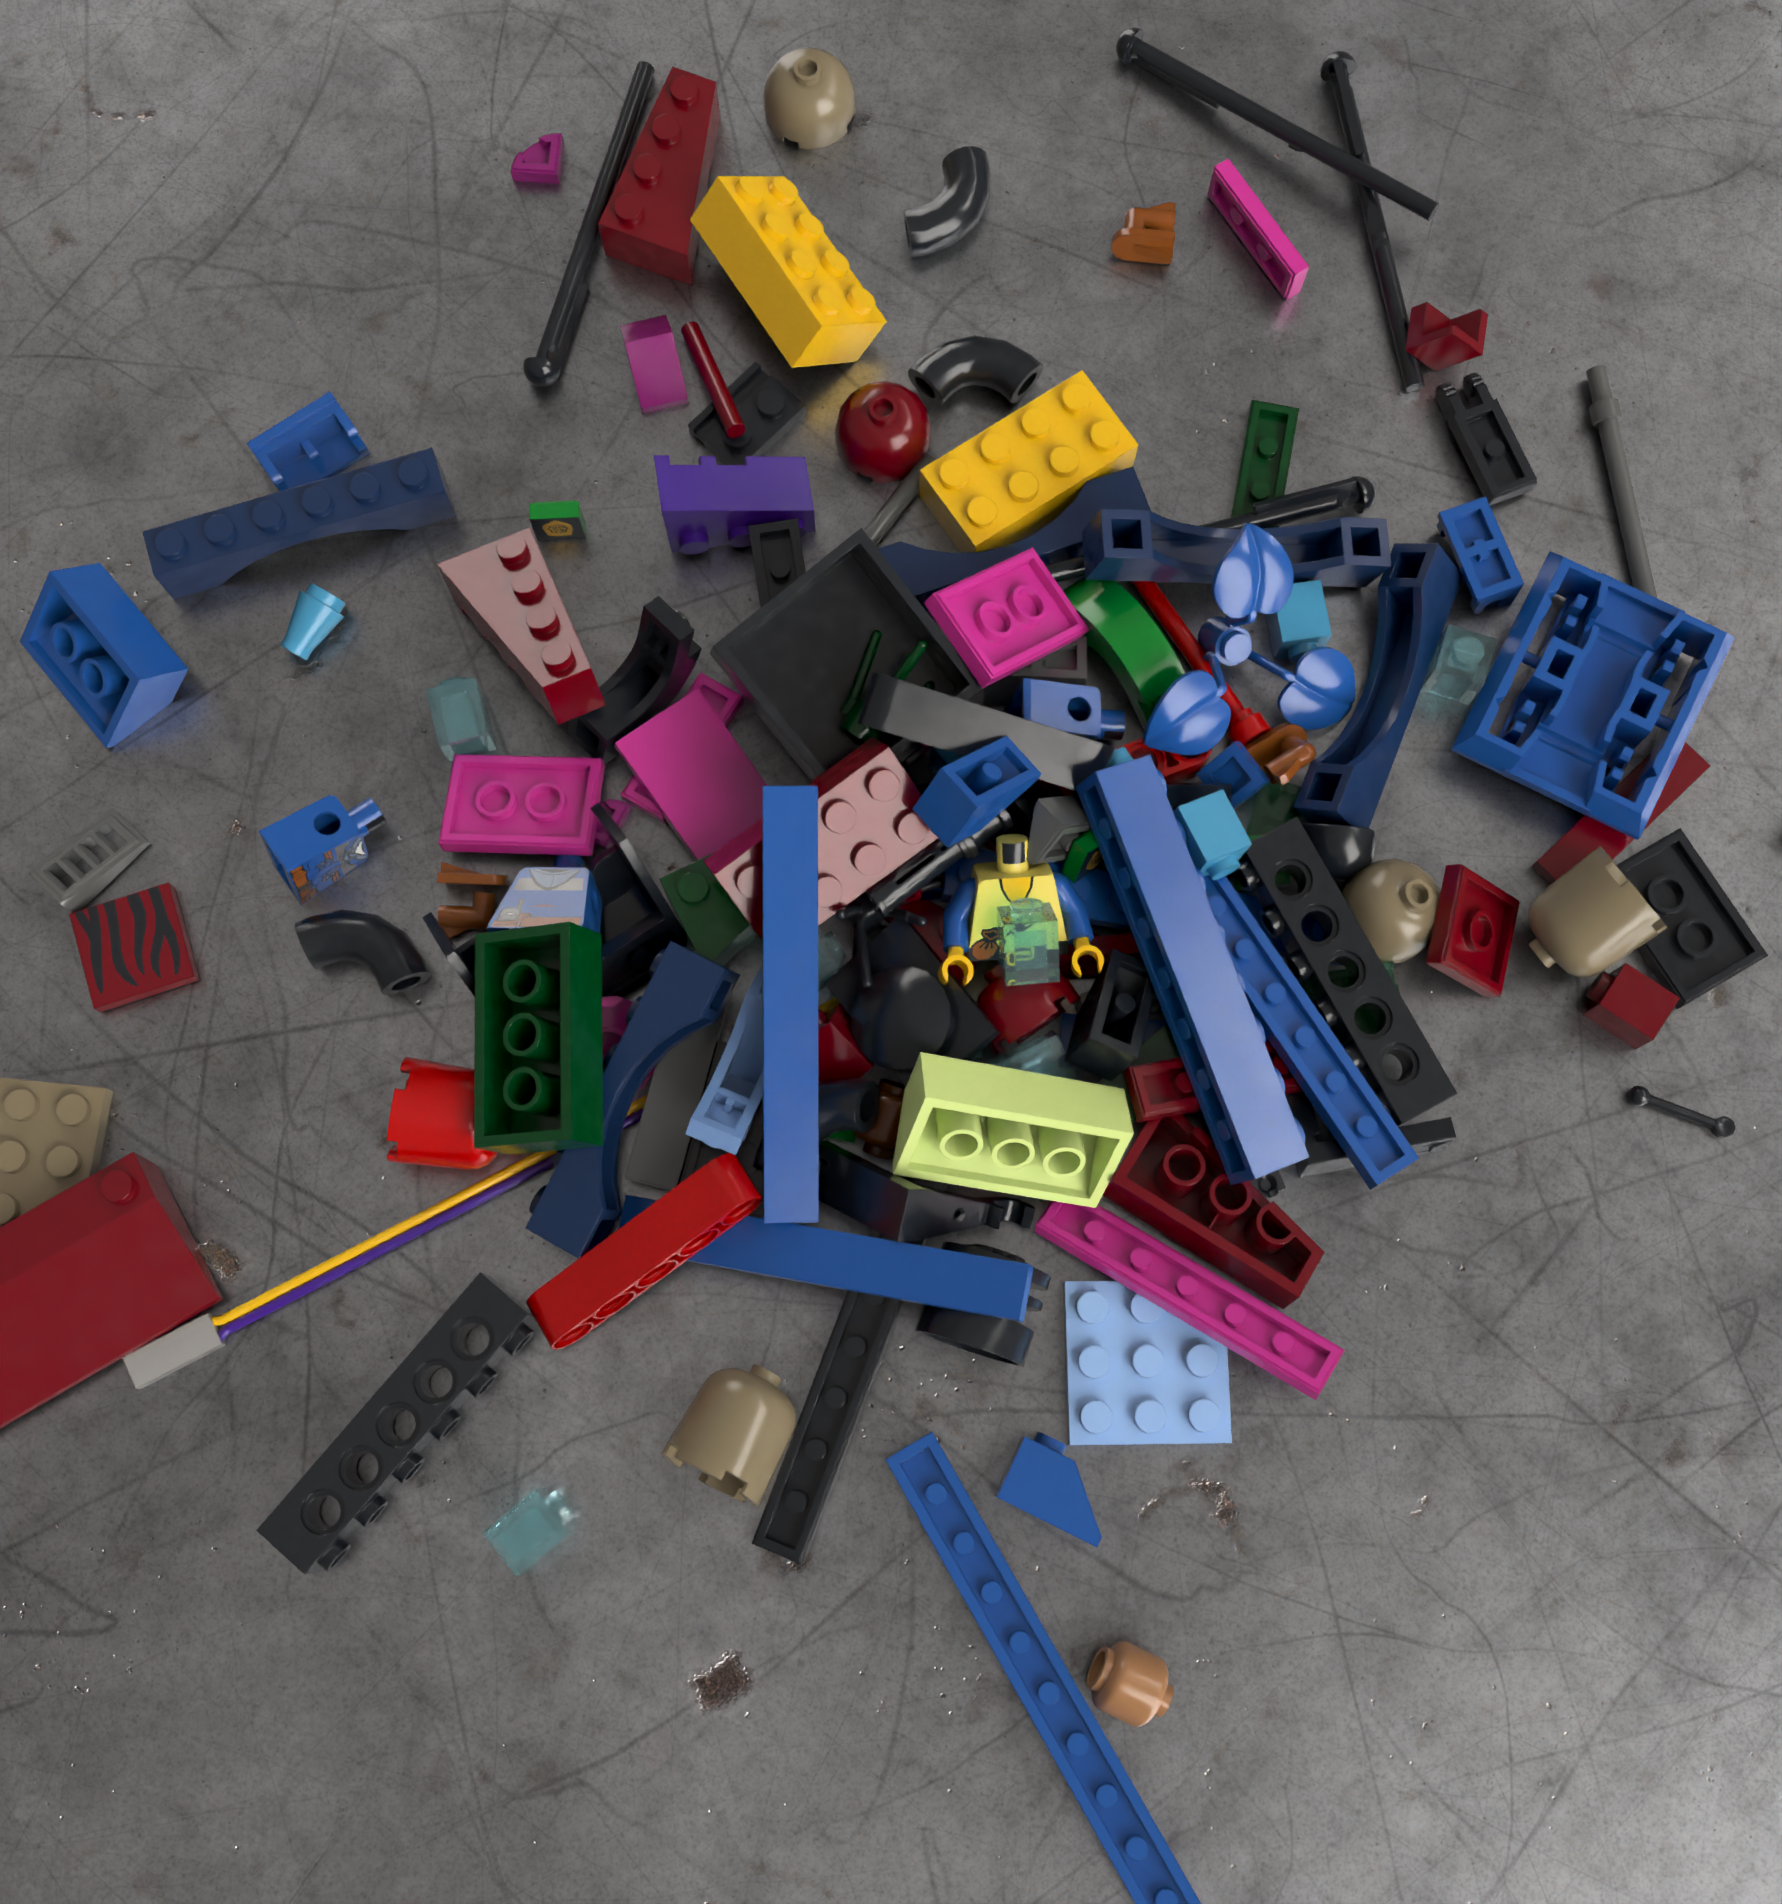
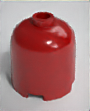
[387,1057,498,1170]

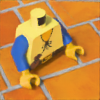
[938,834,1104,987]

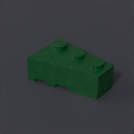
[659,851,756,966]

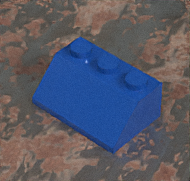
[20,563,188,748]

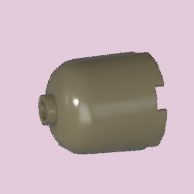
[1528,846,1667,977]
[661,1364,797,1507]

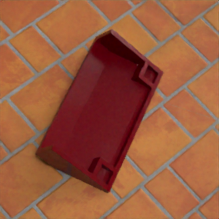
[0,1152,223,1428]

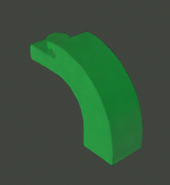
[1063,576,1186,731]

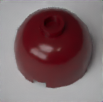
[835,381,932,484]
[976,959,1081,1057]

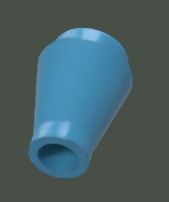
[280,583,346,661]

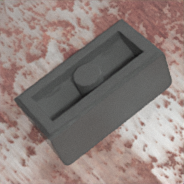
[1026,794,1091,865]

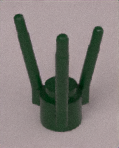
[839,630,935,743]

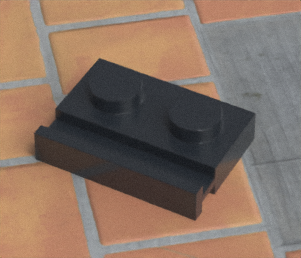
[688,361,806,465]

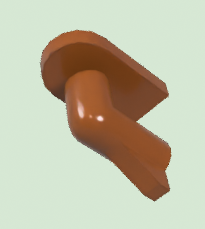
[1111,202,1176,265]
[1244,722,1316,786]
[437,862,508,939]

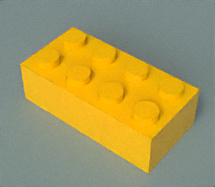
[690,176,887,368]
[919,370,1139,553]

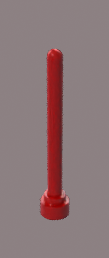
[1131,581,1272,746]

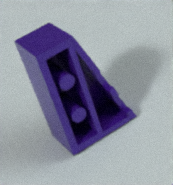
[654,455,816,555]

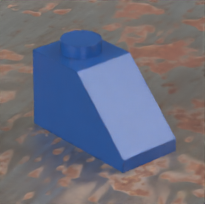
[912,736,1042,848]
[994,1431,1102,1547]

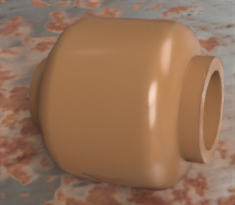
[1086,1640,1174,1727]

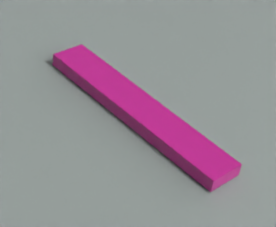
[1034,1201,1345,1400]

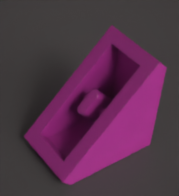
[620,315,689,414]

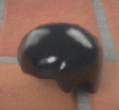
[1302,823,1375,880]

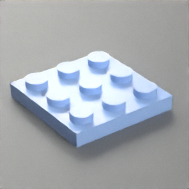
[1063,1281,1232,1445]

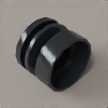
[915,1241,1051,1366]

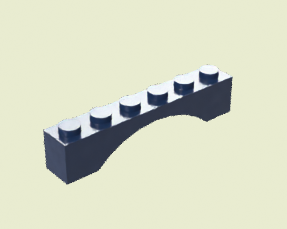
[142,447,457,599]
[878,467,1151,611]
[1082,508,1391,587]
[1294,543,1463,828]
[526,941,740,1259]

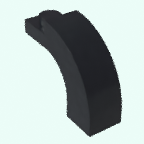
[568,595,702,765]

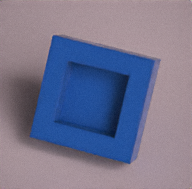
[1196,741,1271,811]

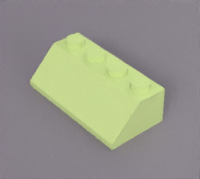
[892,1052,1134,1208]

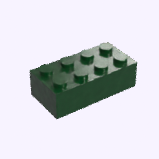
[474,921,603,1155]

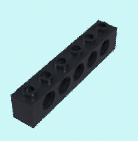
[1235,817,1458,1126]
[256,1272,535,1575]

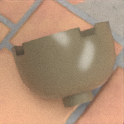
[763,47,856,150]
[1342,858,1441,965]

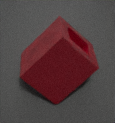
[1405,302,1488,371]

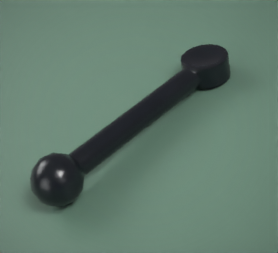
[1628,1086,1735,1138]

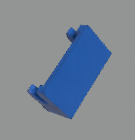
[247,391,370,492]
[1437,496,1524,614]

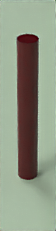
[681,321,746,438]

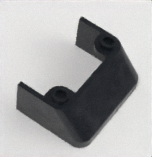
[422,803,687,998]

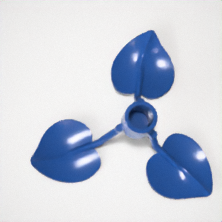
[1142,523,1355,755]

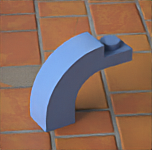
[685,967,763,1155]

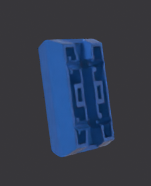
[1451,551,1735,840]

